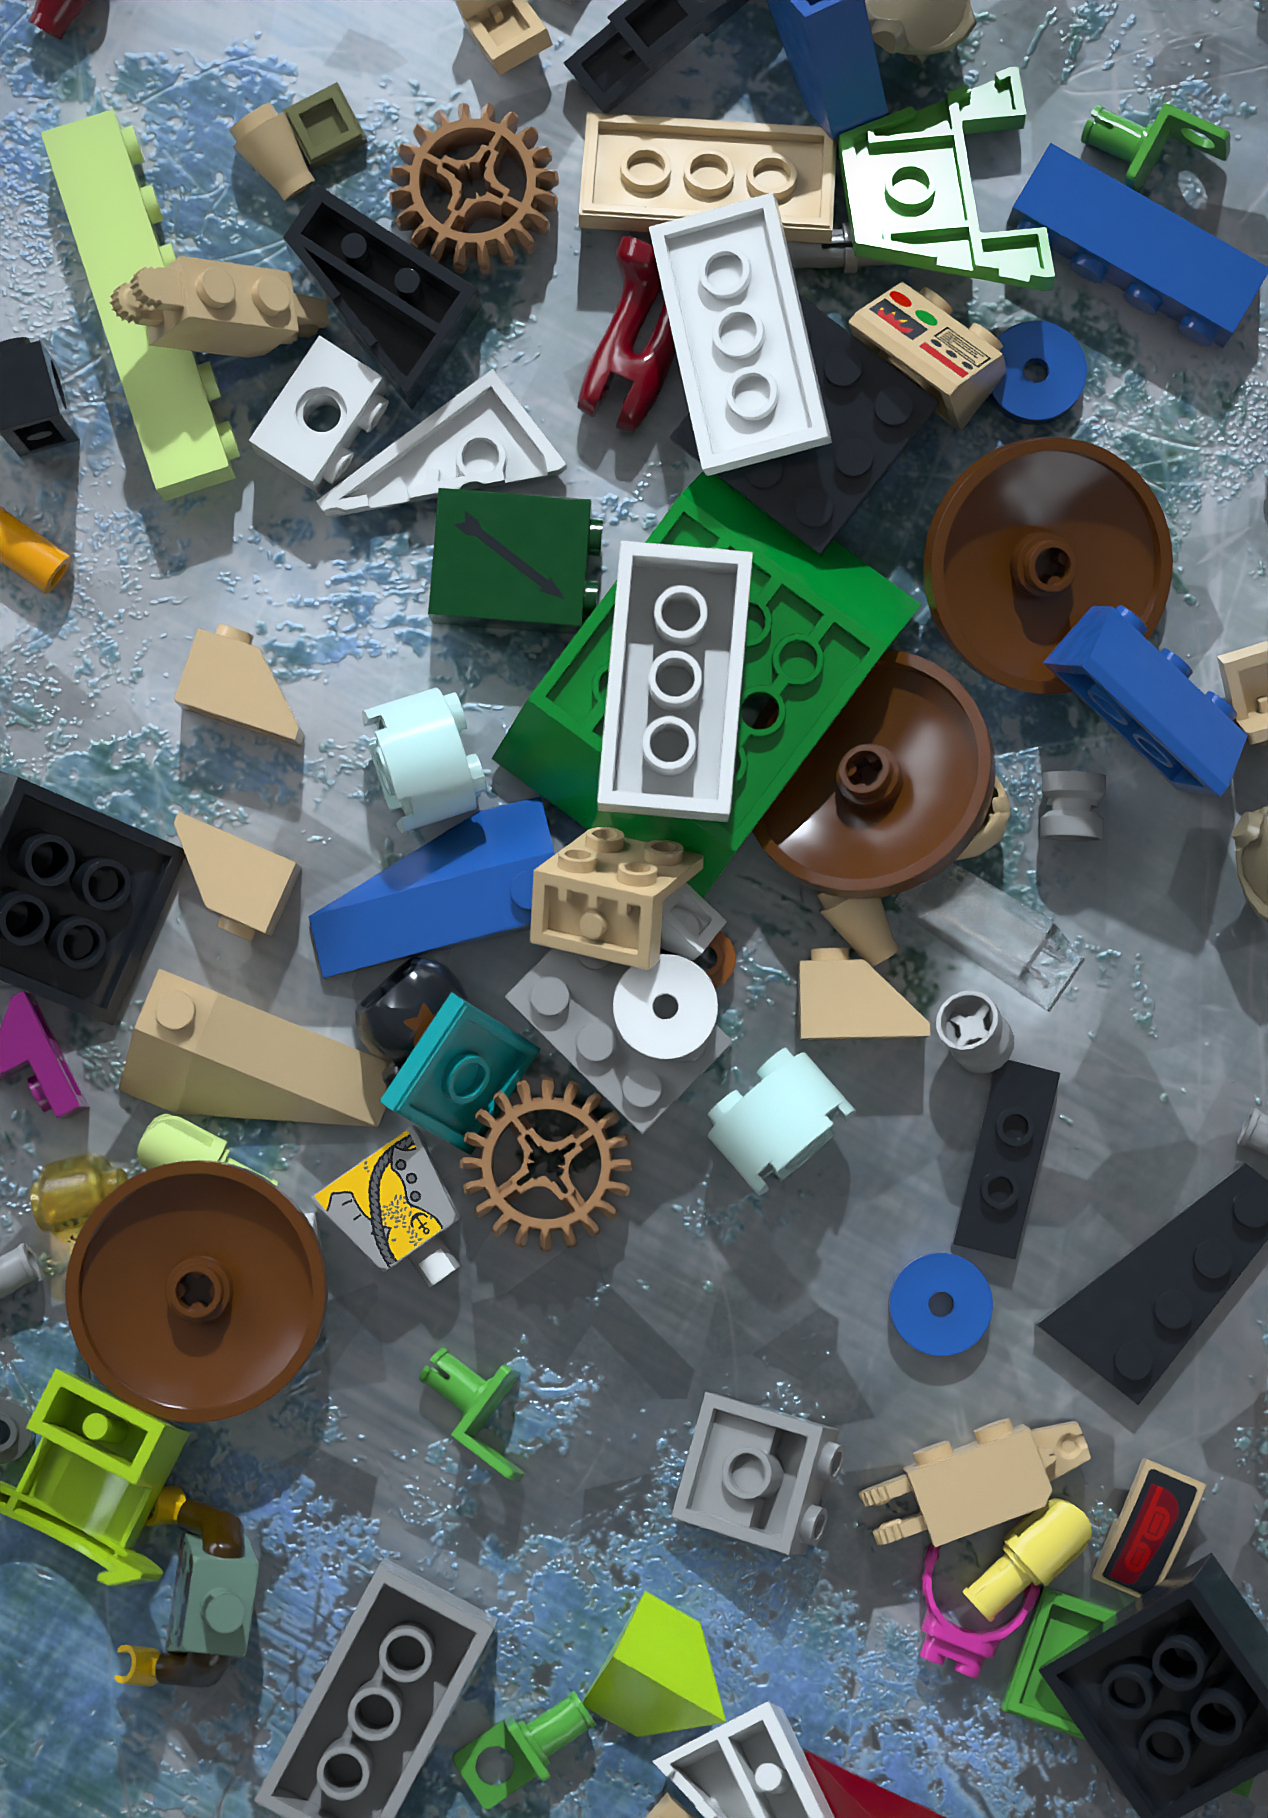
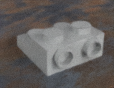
[671,1392,844,1555]

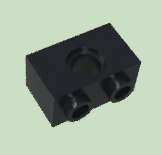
[0,337,80,457]

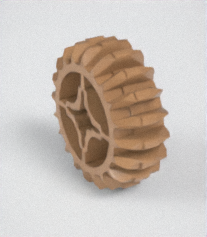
[389,102,559,275]
[460,1077,634,1251]

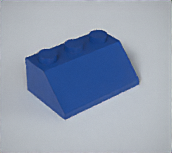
[1043,605,1248,797]

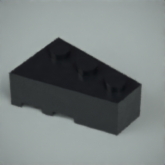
[283,185,481,410]

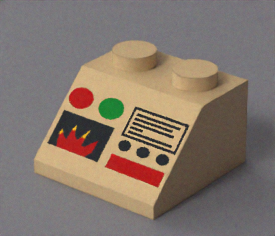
[848,282,1007,432]

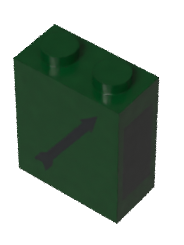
[428,488,603,635]

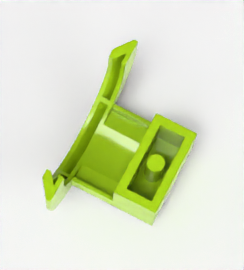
[0,1368,191,1587]

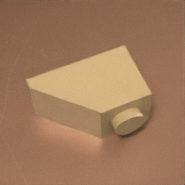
[174,624,305,747]
[173,811,302,942]
[797,948,930,1041]

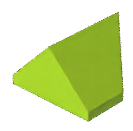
[582,1590,727,1737]

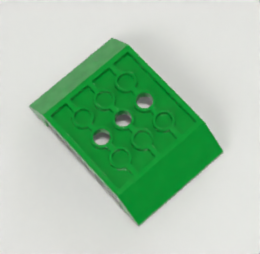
[491,471,922,899]

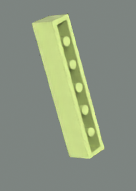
[41,109,241,501]

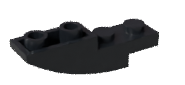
[563,0,749,113]

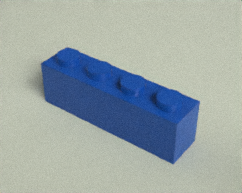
[1006,142,1268,348]

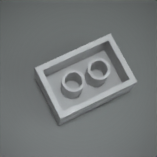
[504,948,733,1134]

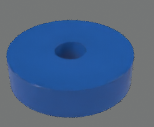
[989,320,1087,425]
[888,1252,993,1356]

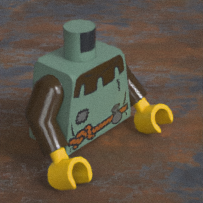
[114,1485,258,1688]

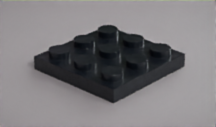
[669,294,939,557]

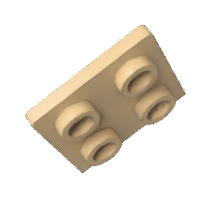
[530,827,704,970]

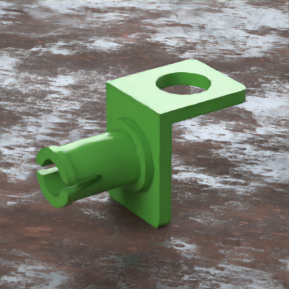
[1081,102,1230,193]
[419,1347,525,1482]
[452,1691,597,1809]

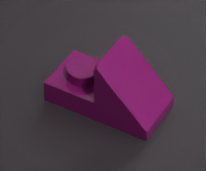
[0,991,89,1119]

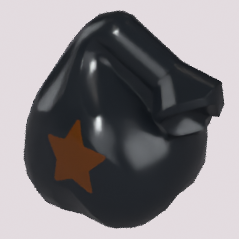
[355,957,469,1093]

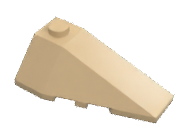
[118,969,388,1127]

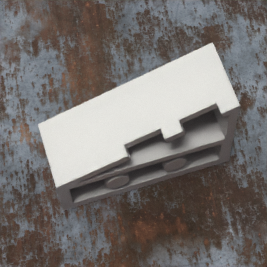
[652,1701,835,1818]

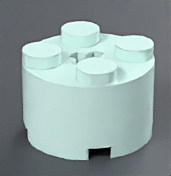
[362,687,487,833]
[707,1047,856,1196]

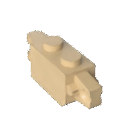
[110,256,329,358]
[859,1418,1091,1547]

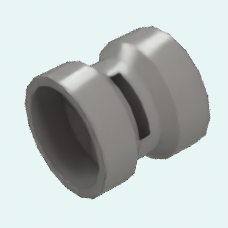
[1040,771,1106,841]
[936,990,1014,1074]

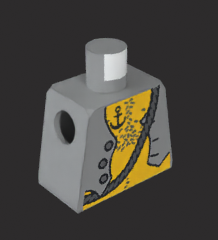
[311,1126,461,1288]

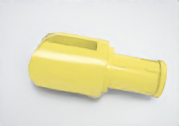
[962,1497,1092,1623]

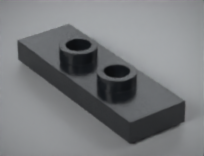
[951,1060,1061,1260]

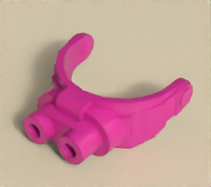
[919,1543,1041,1679]

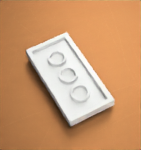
[649,192,832,476]

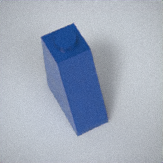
[766,0,889,140]

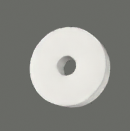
[613,954,718,1060]

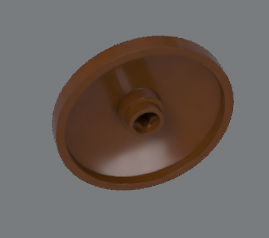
[923,437,1173,694]
[752,649,996,899]
[65,1160,328,1423]

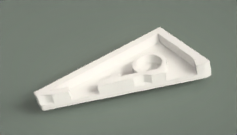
[316,369,567,518]

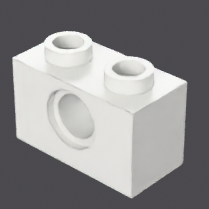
[249,335,389,494]

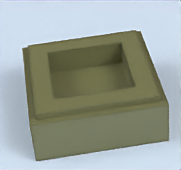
[282,82,367,171]

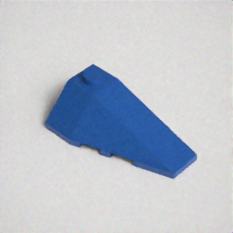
[309,796,555,979]

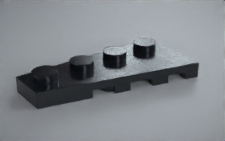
[1034,1163,1268,1405]

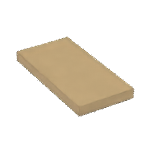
[578,112,837,244]

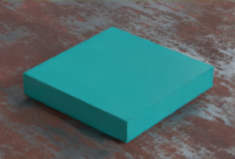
[380,992,541,1155]

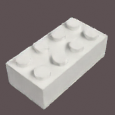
[597,541,753,822]

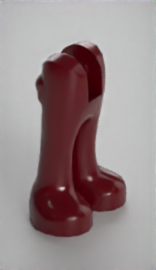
[577,236,676,433]

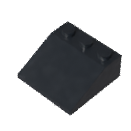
[0,771,186,1026]
[1038,1553,1268,1818]

